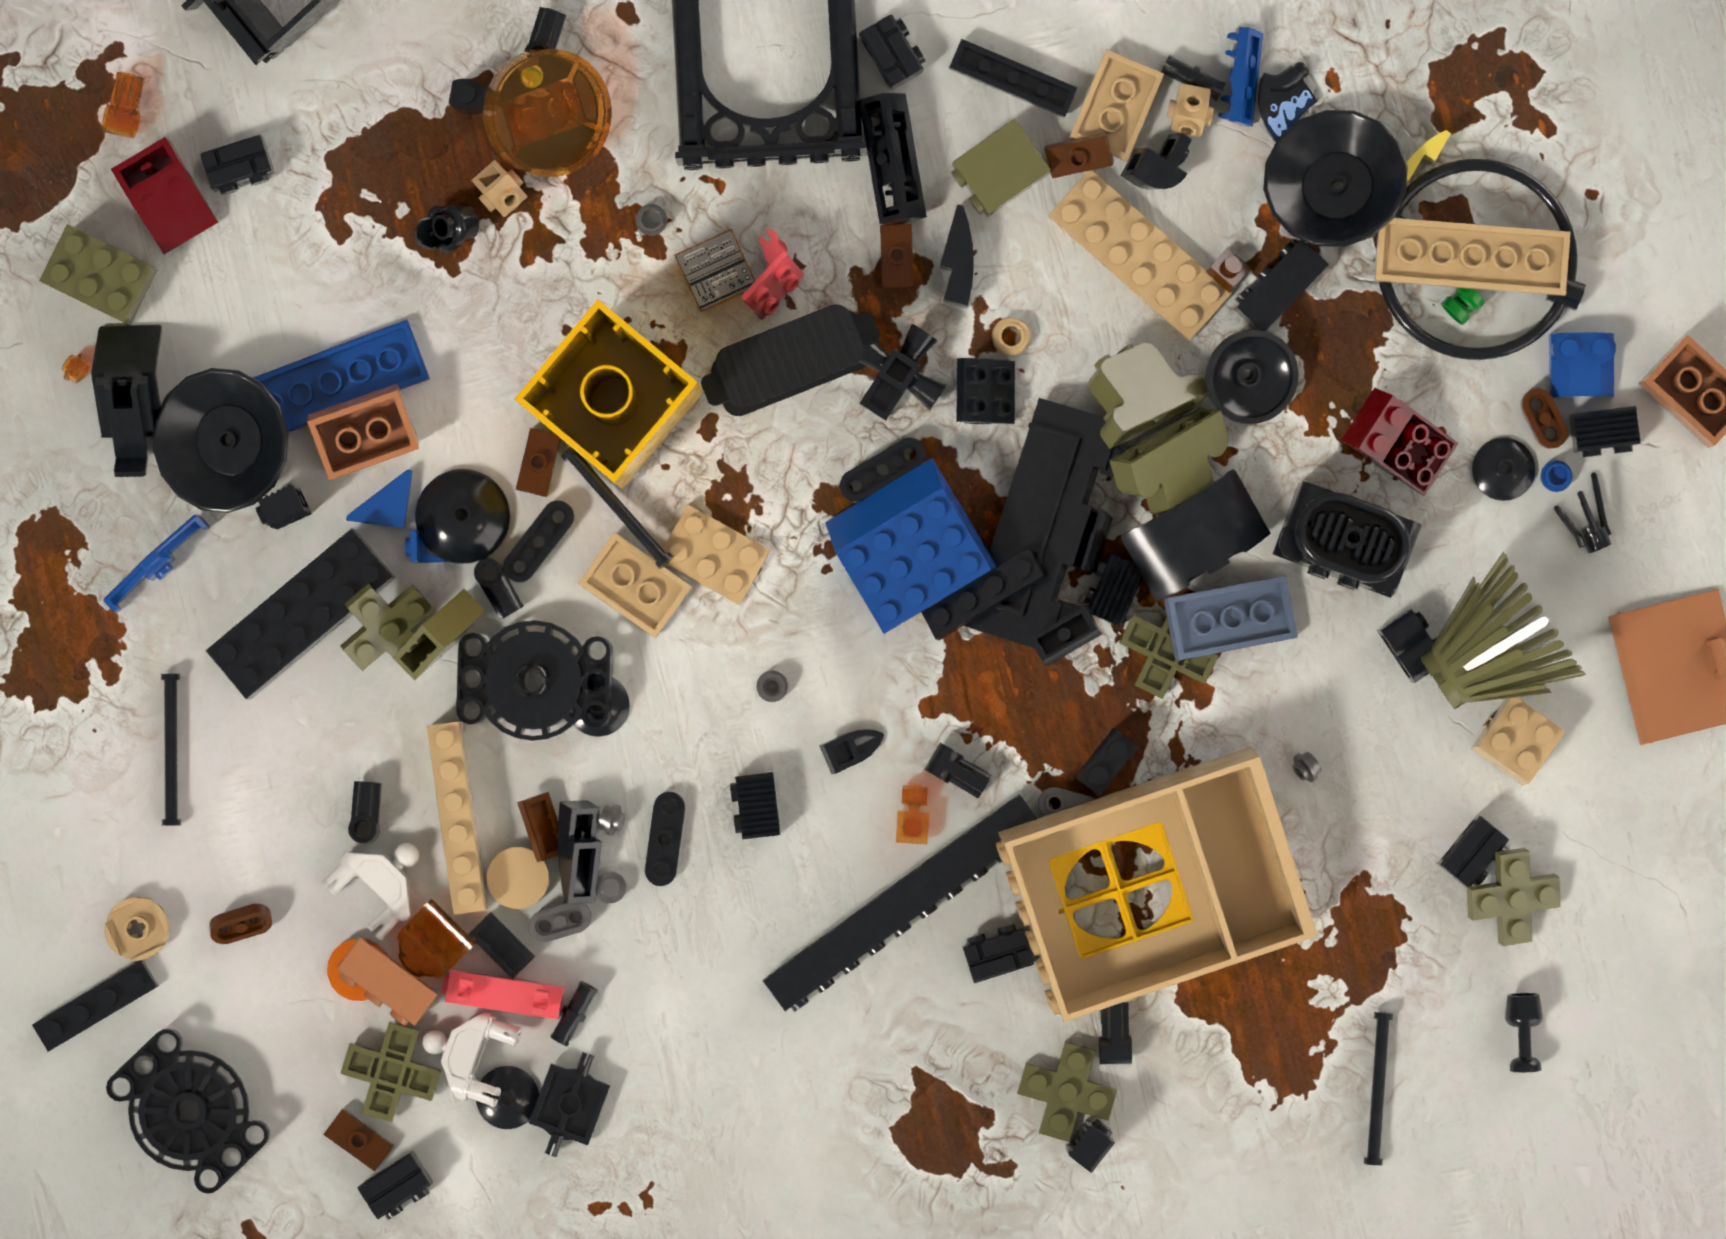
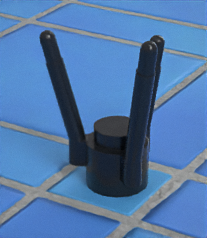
[1554,472,1612,553]

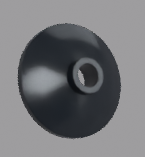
[1472,438,1535,501]
[572,674,630,737]
[476,1066,539,1129]

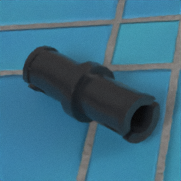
[1161,55,1226,101]
[550,981,598,1046]

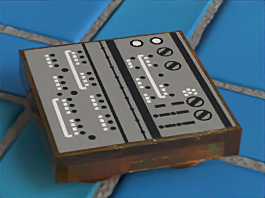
[674,229,755,313]

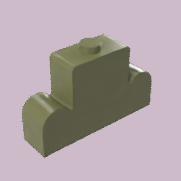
[1109,407,1228,515]

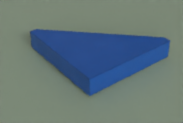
[346,470,413,529]

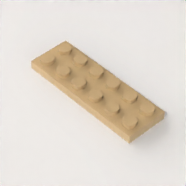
[1048,170,1232,341]
[1374,218,1571,296]

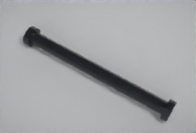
[561,447,674,569]
[161,674,181,826]
[1363,1012,1393,1166]

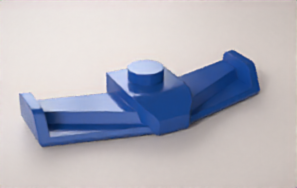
[103,515,210,613]

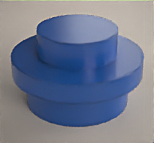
[1540,460,1573,492]

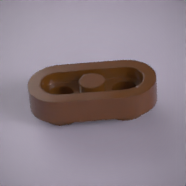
[1520,388,1568,449]
[209,904,272,944]

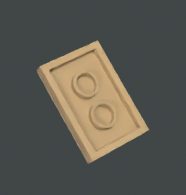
[1069,49,1164,162]
[663,504,771,605]
[578,532,692,638]

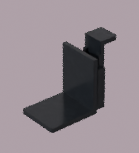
[181,0,340,65]
[91,325,162,477]

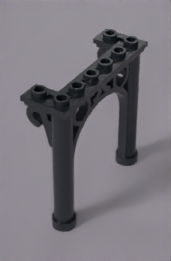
[672,0,866,170]

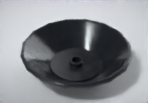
[1263,110,1408,247]
[152,368,289,513]

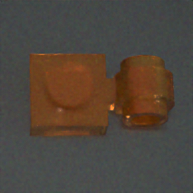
[896,783,930,845]

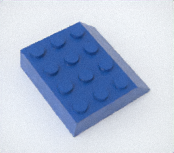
[825,458,997,634]

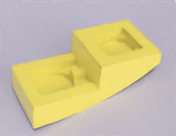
[1406,130,1451,182]

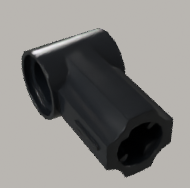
[524,7,566,58]
[474,558,524,620]
[924,742,992,798]
[348,781,382,844]
[1099,1002,1132,1065]

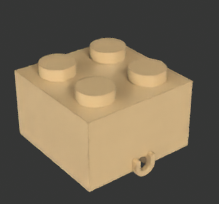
[1471,697,1565,786]

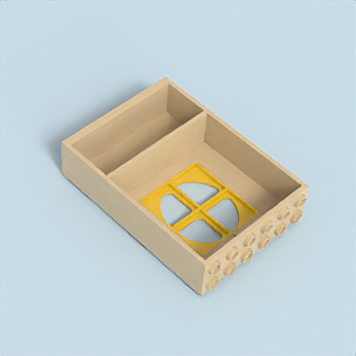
[995,747,1318,1022]

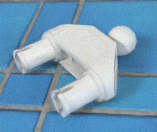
[322,842,419,941]
[422,1012,522,1108]

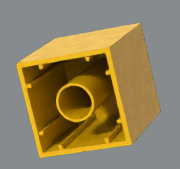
[514,299,703,490]

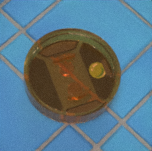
[484,49,612,177]

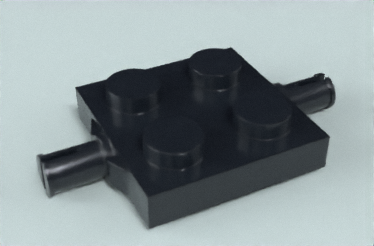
[529,1051,611,1157]

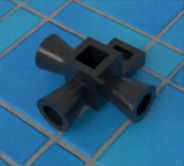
[859,324,947,421]

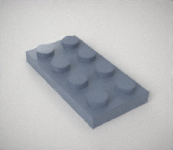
[1164,576,1298,661]

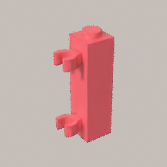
[441,969,565,1020]

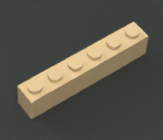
[427,721,488,915]

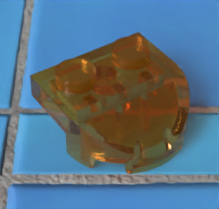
[397,899,476,978]

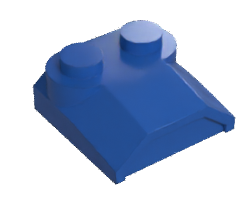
[1549,332,1616,398]

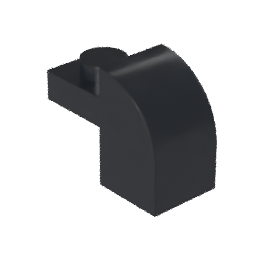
[1120,133,1192,190]

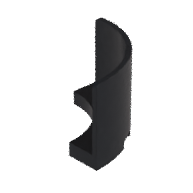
[1121,469,1271,601]

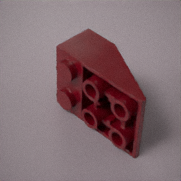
[111,137,219,255]
[1340,388,1458,496]

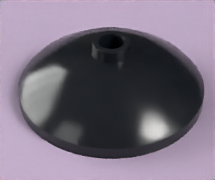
[1205,329,1299,424]
[415,469,510,564]

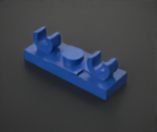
[1218,27,1263,127]

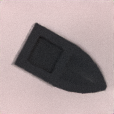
[819,729,884,774]

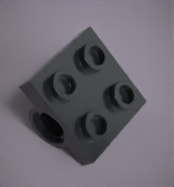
[956,358,1015,424]

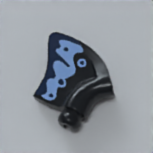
[1258,62,1318,143]

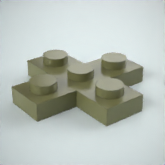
[340,583,435,672]
[1119,615,1218,699]
[1467,848,1561,946]
[340,1021,441,1122]
[1017,1041,1117,1142]

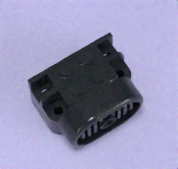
[1272,481,1422,598]

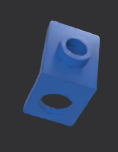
[405,530,448,563]

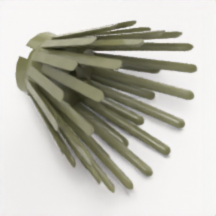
[1420,551,1586,709]

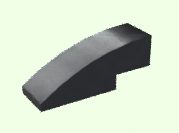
[940,204,974,308]
[558,800,602,904]

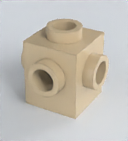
[1167,83,1214,137]
[471,160,528,217]

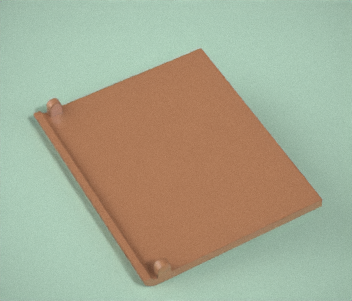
[1608,589,1726,745]

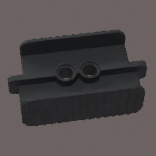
[701,304,880,416]

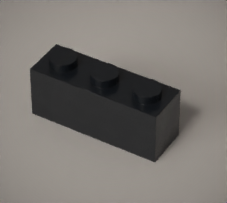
[1234,239,1329,331]

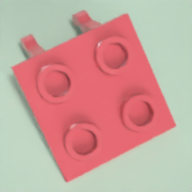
[740,229,804,320]

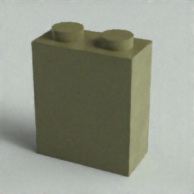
[951,119,1051,217]
[393,589,486,680]

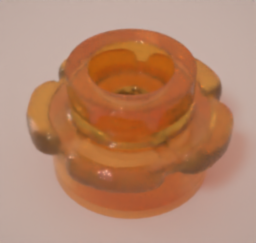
[62,354,90,384]

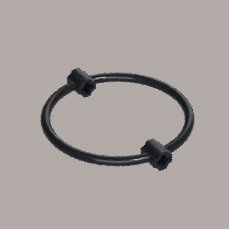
[1374,159,1586,360]

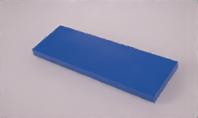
[253,320,430,432]

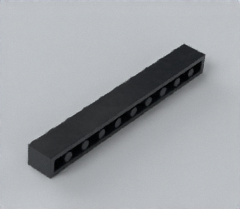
[763,794,1037,1012]

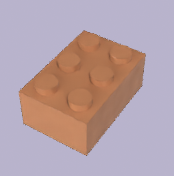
[1638,335,1726,448]
[307,383,419,481]
[337,936,438,1026]

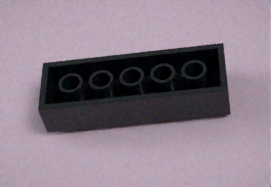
[205,528,396,699]

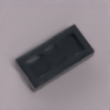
[468,912,536,979]

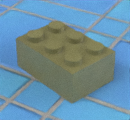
[39,224,158,326]

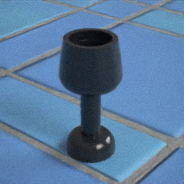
[1505,993,1543,1073]

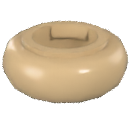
[992,317,1031,356]

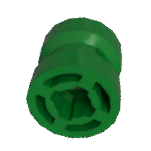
[1440,288,1485,325]

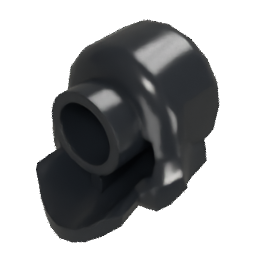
[414,202,480,253]

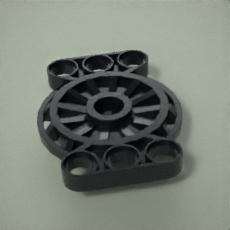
[456,620,613,741]
[106,1028,270,1194]

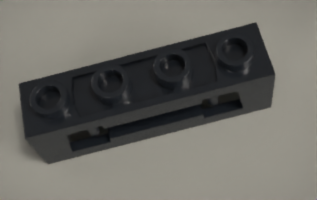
[859,93,927,224]

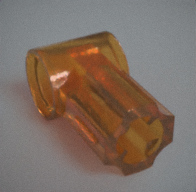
[102,72,145,139]

